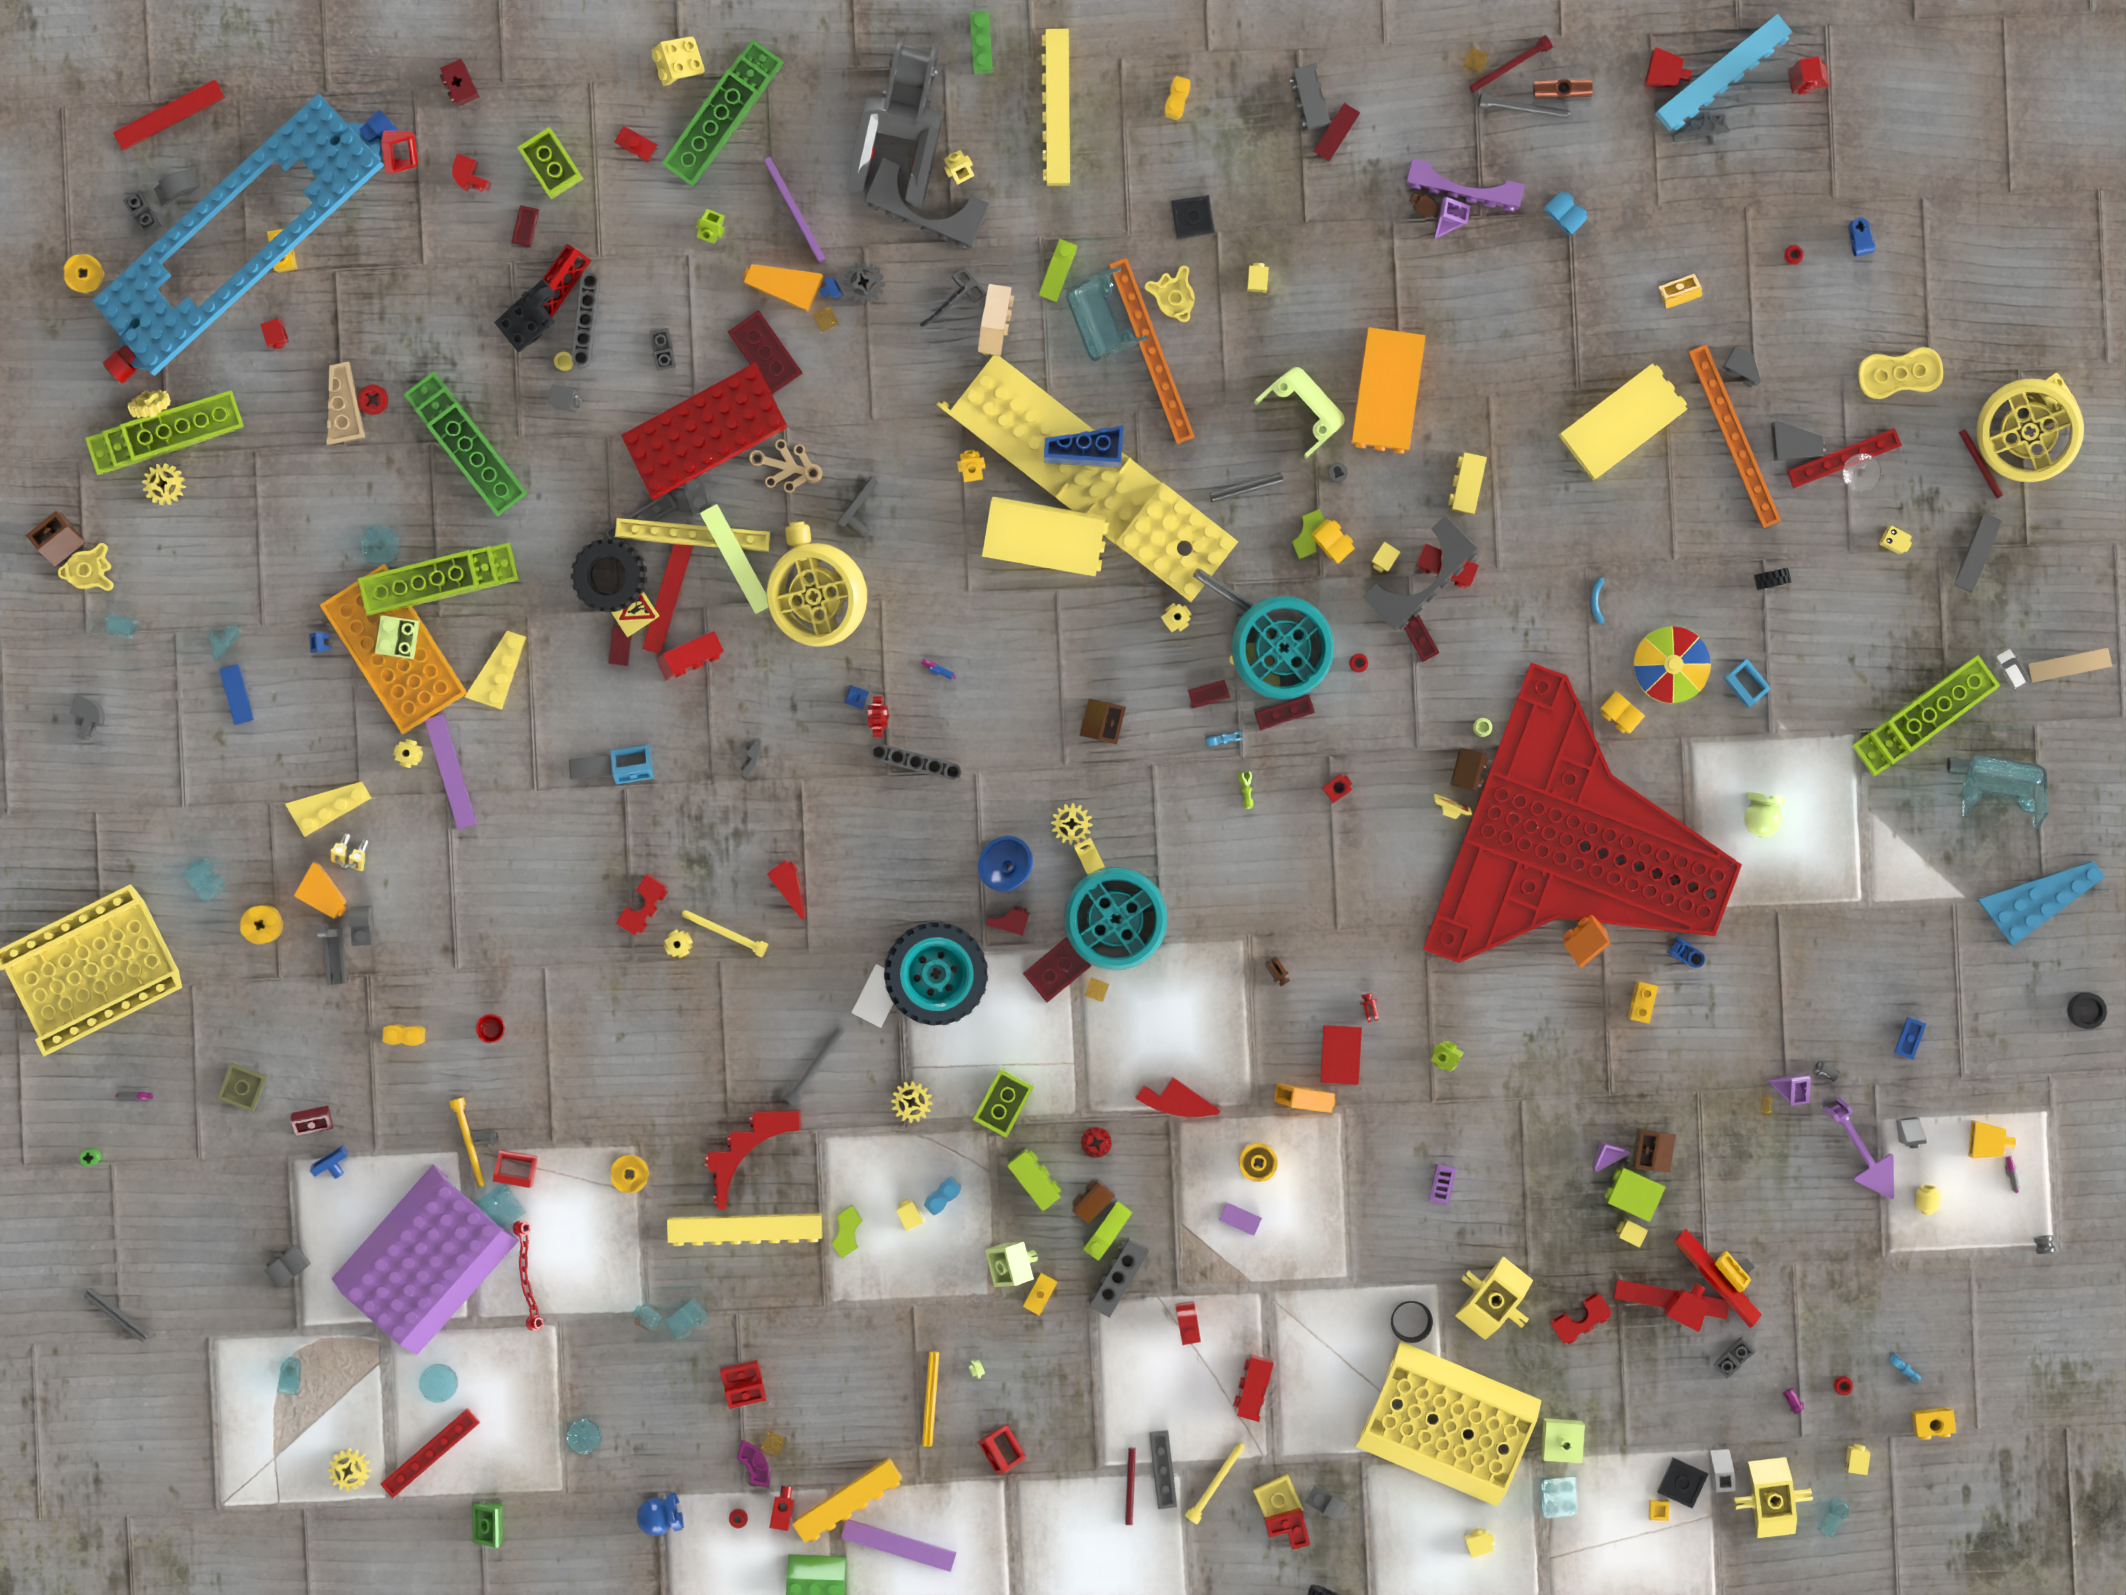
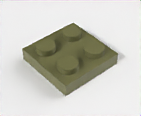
[217,1062,268,1112]

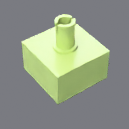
[985,1242,1038,1287]
[1541,1418,1585,1463]

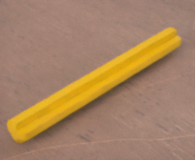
[922,1351,939,1447]

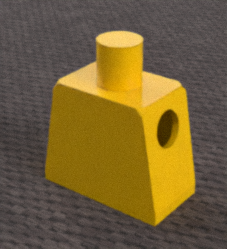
[1968,1120,2016,1158]

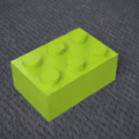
[517,127,584,199]
[973,1067,1034,1138]
[1007,1148,1062,1211]

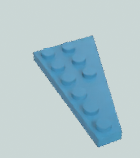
[1977,861,2105,946]

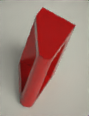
[381,130,418,174]
[492,1150,538,1188]
[977,1424,1026,1475]

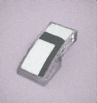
[1993,647,2031,692]

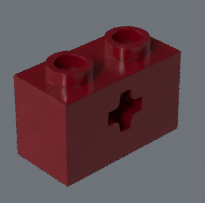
[440,59,479,106]

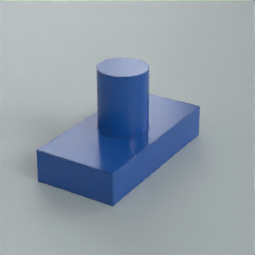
[310,1145,348,1179]

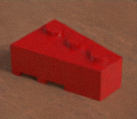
[1788,56,1830,95]
[656,631,724,681]
[1233,1354,1274,1422]

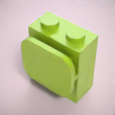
[1604,1166,1666,1222]

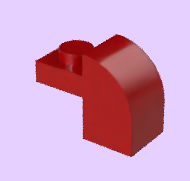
[452,154,491,192]
[1175,1301,1201,1345]

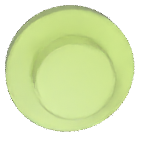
[1473,718,1492,737]
[969,1360,985,1379]

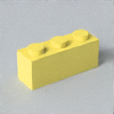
[1448,452,1487,515]

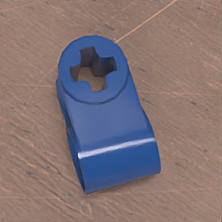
[1848,218,1875,257]
[1667,936,1705,968]

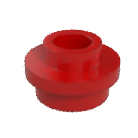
[1784,245,1804,265]
[1349,653,1368,673]
[1833,1376,1853,1396]
[729,1509,748,1528]

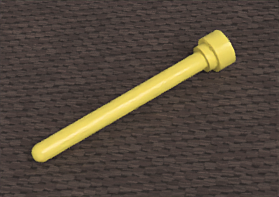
[682,910,769,958]
[1185,1442,1244,1524]

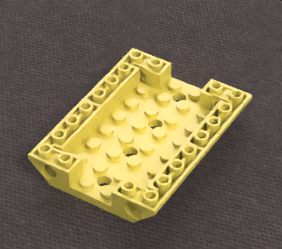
[1355,1340,1542,1506]

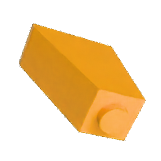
[294,862,347,919]
[1274,1083,1335,1113]

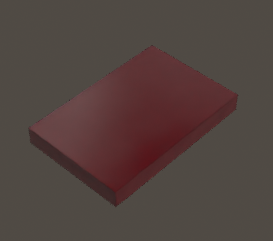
[1023,937,1091,1003]

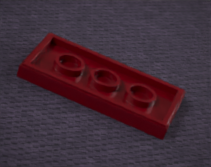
[728,310,803,395]

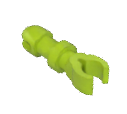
[1238,771,1254,809]

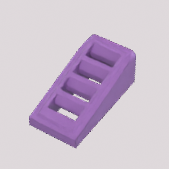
[1429,1164,1456,1205]

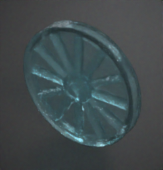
[567,1419,602,1454]

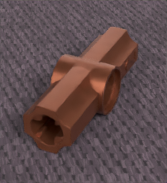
[1533,79,1593,99]

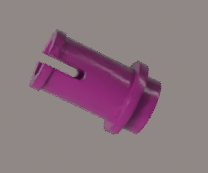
[1782,1388,1804,1414]

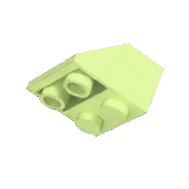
[375,615,420,659]

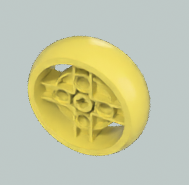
[1976,378,2084,482]
[767,543,867,647]

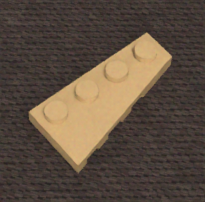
[327,362,365,445]

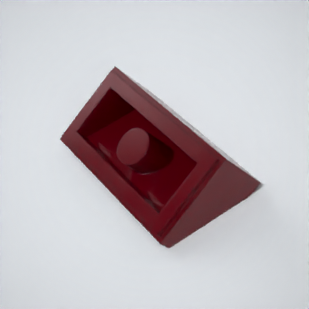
[290,1106,333,1136]

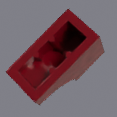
[986,906,1029,936]

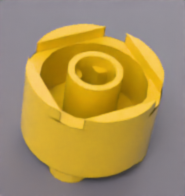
[240,905,284,944]
[1238,1141,1278,1182]

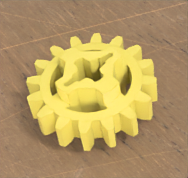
[127,390,171,418]
[142,463,186,506]
[1051,803,1093,845]
[891,1081,933,1123]
[327,1448,371,1491]

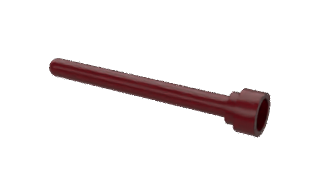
[1469,35,1553,92]

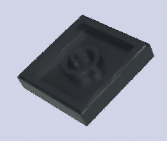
[1171,195,1215,239]
[1657,1457,1709,1509]

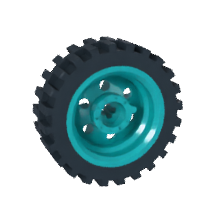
[884,922,988,1026]

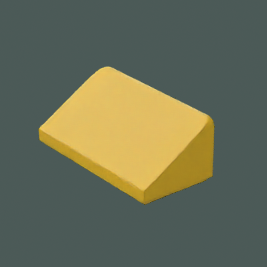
[1658,274,1702,309]

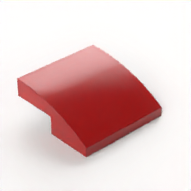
[720,1360,767,1409]

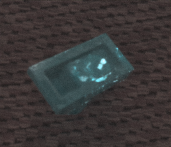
[209,625,243,661]

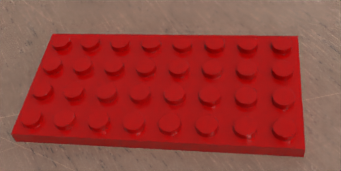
[621,362,788,500]

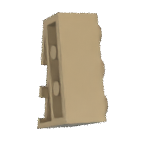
[978,284,1014,356]

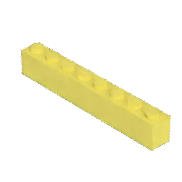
[1042,29,1070,186]
[667,1213,823,1246]

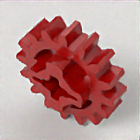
[868,696,889,737]

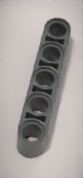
[572,272,600,368]
[870,743,962,780]

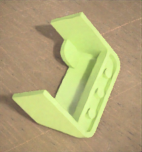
[1254,367,1345,459]

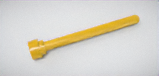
[449,1097,485,1187]

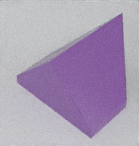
[1434,197,1470,239]
[1767,1073,1811,1106]
[1592,1141,1630,1172]

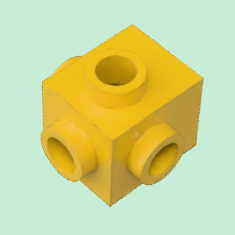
[957,450,986,482]

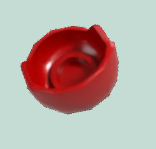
[476,1014,505,1044]

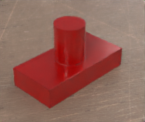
[614,126,658,162]

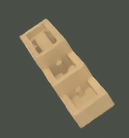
[2028,648,2112,683]

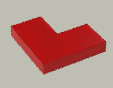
[1264,1508,1310,1550]

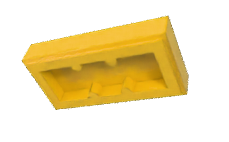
[1715,1251,1751,1293]
[1023,1272,1058,1316]

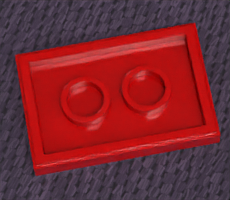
[1320,1025,1362,1085]

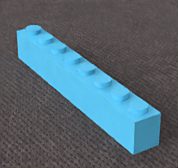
[1655,14,1792,132]

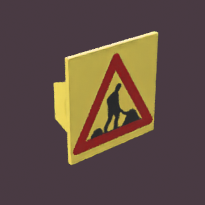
[611,592,659,637]
[1433,793,1472,819]

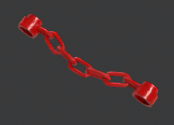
[513,1220,543,1331]

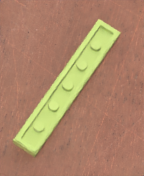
[700,504,768,614]

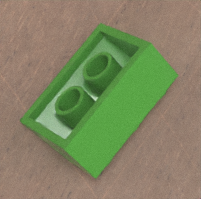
[786,1554,846,1595]

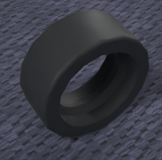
[2067,992,2107,1029]

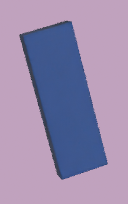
[219,664,254,725]

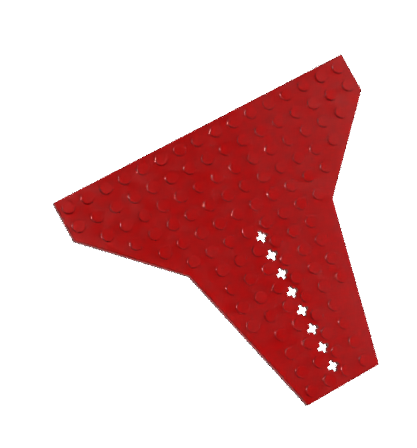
[1423,662,1742,963]

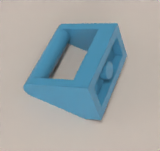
[1723,659,1771,708]
[611,744,654,784]

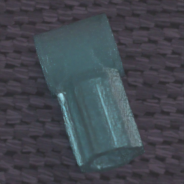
[1817,1498,1850,1538]

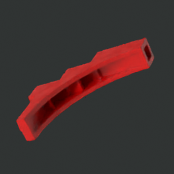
[705,1110,801,1210]

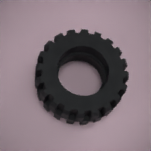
[571,539,648,612]

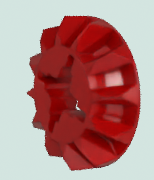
[357,384,388,415]
[1081,1127,1112,1158]

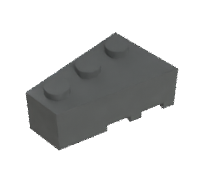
[1289,63,1330,132]

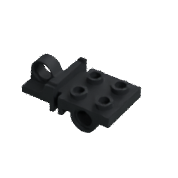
[494,279,556,352]

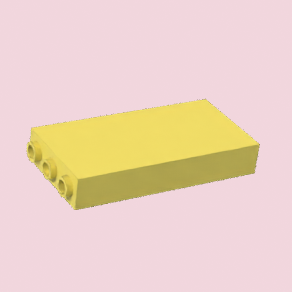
[1558,363,1687,481]
[982,497,1109,576]

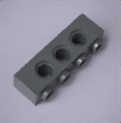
[1088,1238,1149,1318]

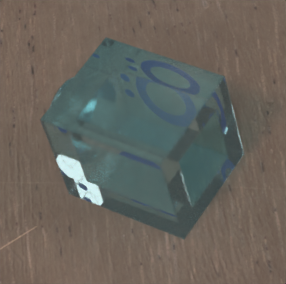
[105,613,138,639]

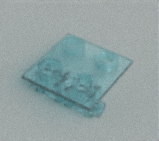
[474,1183,526,1229]
[1541,1476,1577,1519]

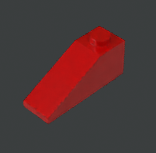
[767,860,806,920]

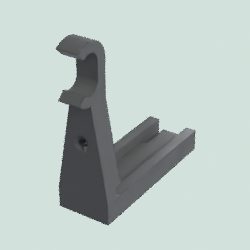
[316,924,348,985]

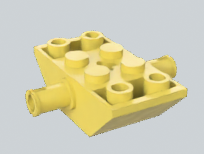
[1455,1256,1533,1340]
[1734,1457,1813,1538]

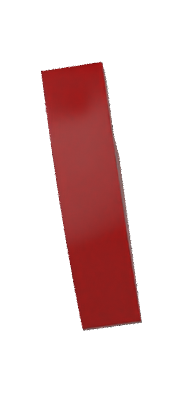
[1135,1077,1220,1117]

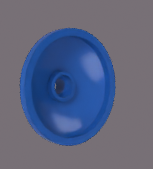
[978,836,1033,891]

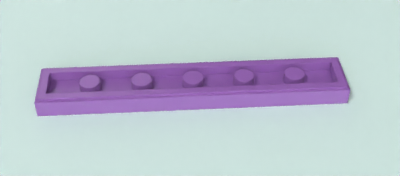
[764,157,826,264]
[425,714,477,830]
[841,1519,956,1572]

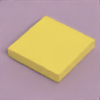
[1253,1474,1303,1517]

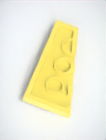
[465,631,526,709]
[285,782,372,837]

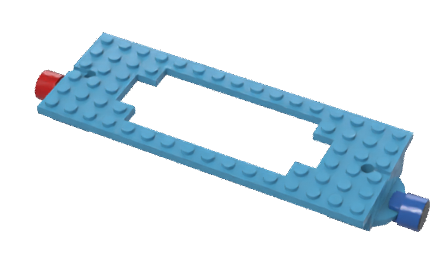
[92,93,399,384]

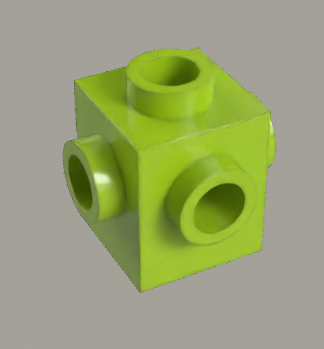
[696,209,725,244]
[1431,1041,1464,1072]

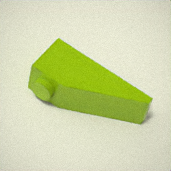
[1039,239,1078,303]
[1083,1201,1133,1261]

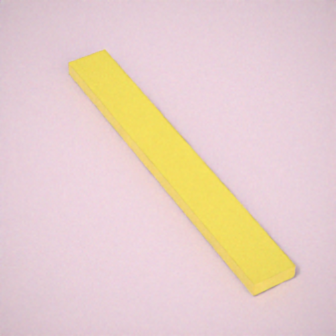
[615,518,770,552]

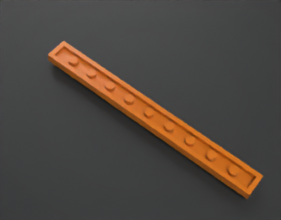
[1109,258,1195,444]
[1688,344,1781,529]

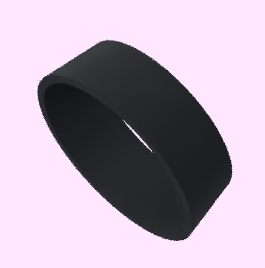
[1391,1301,1433,1343]

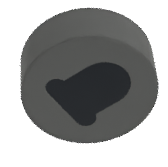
[1328,463,1348,482]

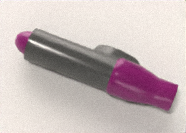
[115,1091,153,1100]
[2005,1156,2020,1193]

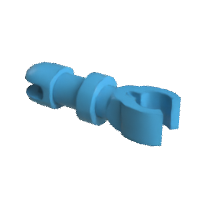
[1205,731,1243,746]
[1889,1353,1921,1384]

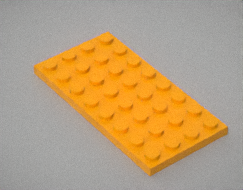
[320,564,467,735]

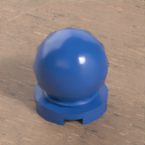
[636,1493,684,1536]

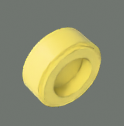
[554,352,574,372]

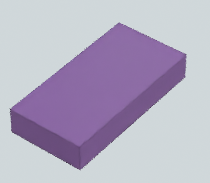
[1219,1202,1262,1236]

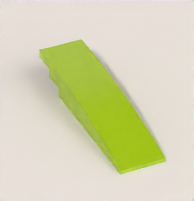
[85,390,244,475]
[358,542,520,616]
[1851,655,2000,777]

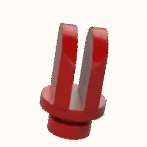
[1360,993,1379,1023]

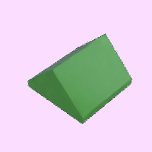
[472,1503,503,1548]

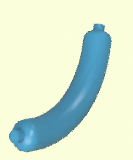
[1590,577,1605,625]

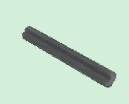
[1209,473,1284,503]
[1193,568,1254,612]
[84,1288,149,1342]

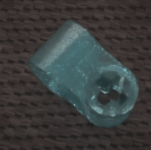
[277,1357,301,1395]

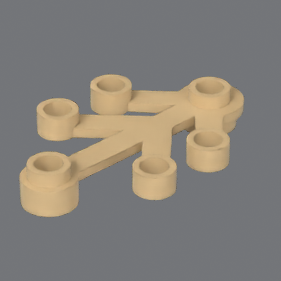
[749,439,823,493]

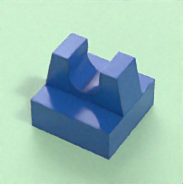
[819,277,844,298]
[309,632,331,653]
[844,685,869,710]

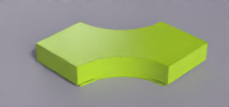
[1292,509,1325,559]
[831,1205,863,1258]

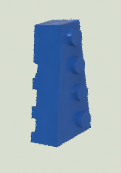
[1044,425,1124,468]

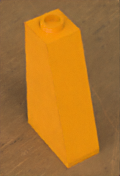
[743,264,824,312]

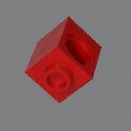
[260,318,289,350]
[1322,774,1352,803]

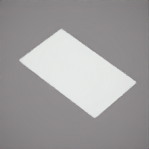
[851,964,893,1028]

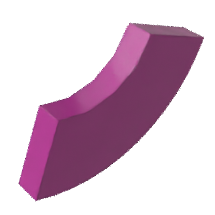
[737,1440,770,1488]

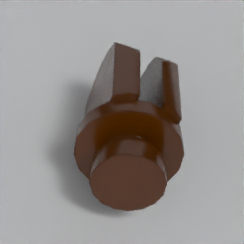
[1409,192,1438,217]
[1265,957,1290,986]

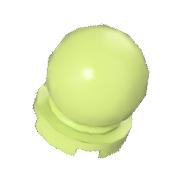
[1744,792,1786,838]

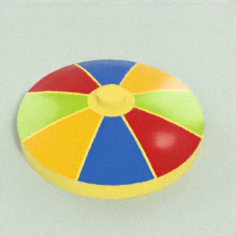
[1633,626,1711,703]

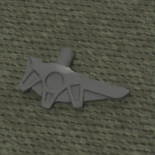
[1673,112,1730,146]

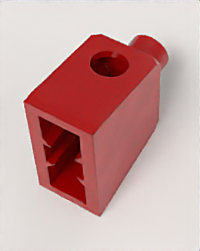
[1644,47,1692,89]
[1664,1283,1709,1332]
[769,1486,795,1531]

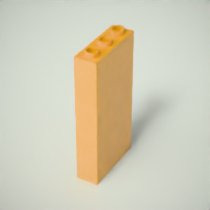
[1351,327,1426,454]

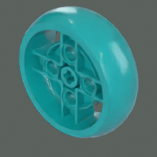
[1232,596,1334,700]
[1064,867,1168,971]

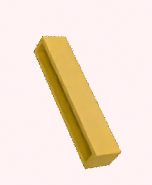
[792,1457,902,1543]

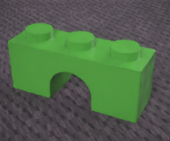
[969,11,993,75]

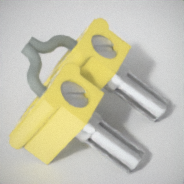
[331,833,368,871]

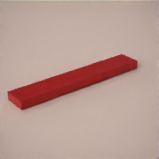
[113,80,225,151]
[1787,428,1902,489]
[642,544,694,655]
[1674,1229,1762,1328]
[1613,1279,1730,1319]
[380,1408,480,1499]

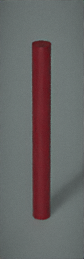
[1958,429,2003,499]
[1125,1447,1136,1525]

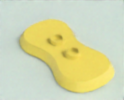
[1858,347,1943,399]

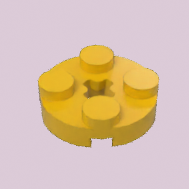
[64,254,104,293]
[610,1154,650,1193]

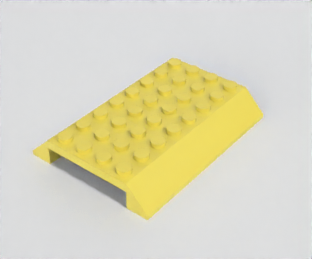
[0,884,182,1057]

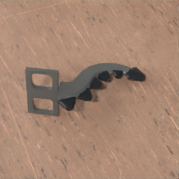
[920,268,987,327]

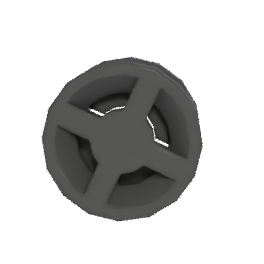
[2034,1235,2056,1254]

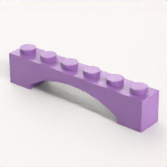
[1406,159,1525,212]

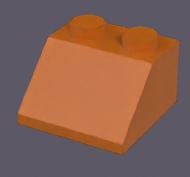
[1562,914,1610,968]

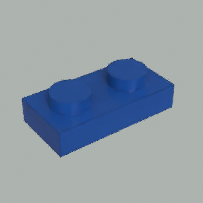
[1894,1017,1927,1060]

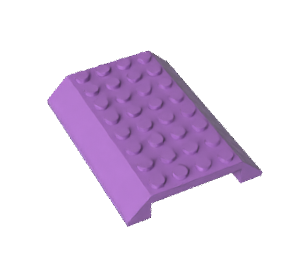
[331,1164,519,1355]

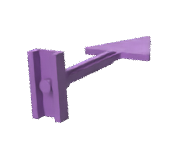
[1822,1097,1894,1199]

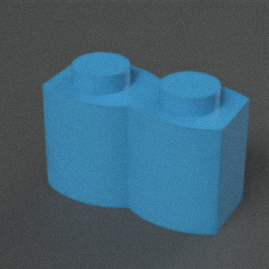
[1543,191,1588,236]
[924,1177,961,1215]

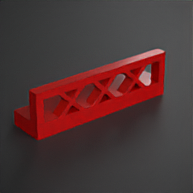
[542,244,591,317]

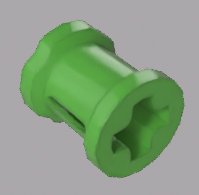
[79,1148,102,1167]

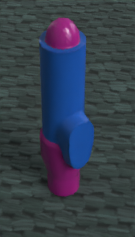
[921,658,956,680]

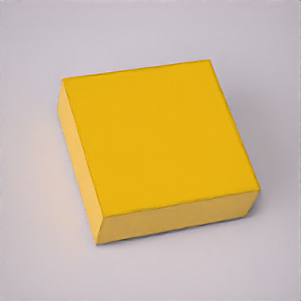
[1649,1500,1669,1521]

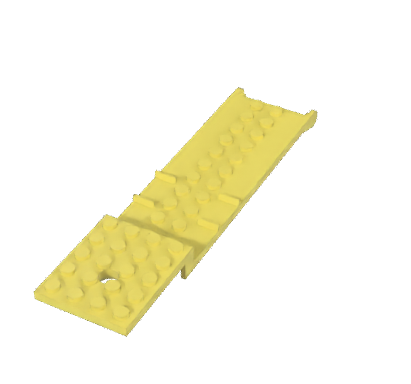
[936,353,1238,602]

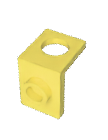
[1074,838,1105,875]

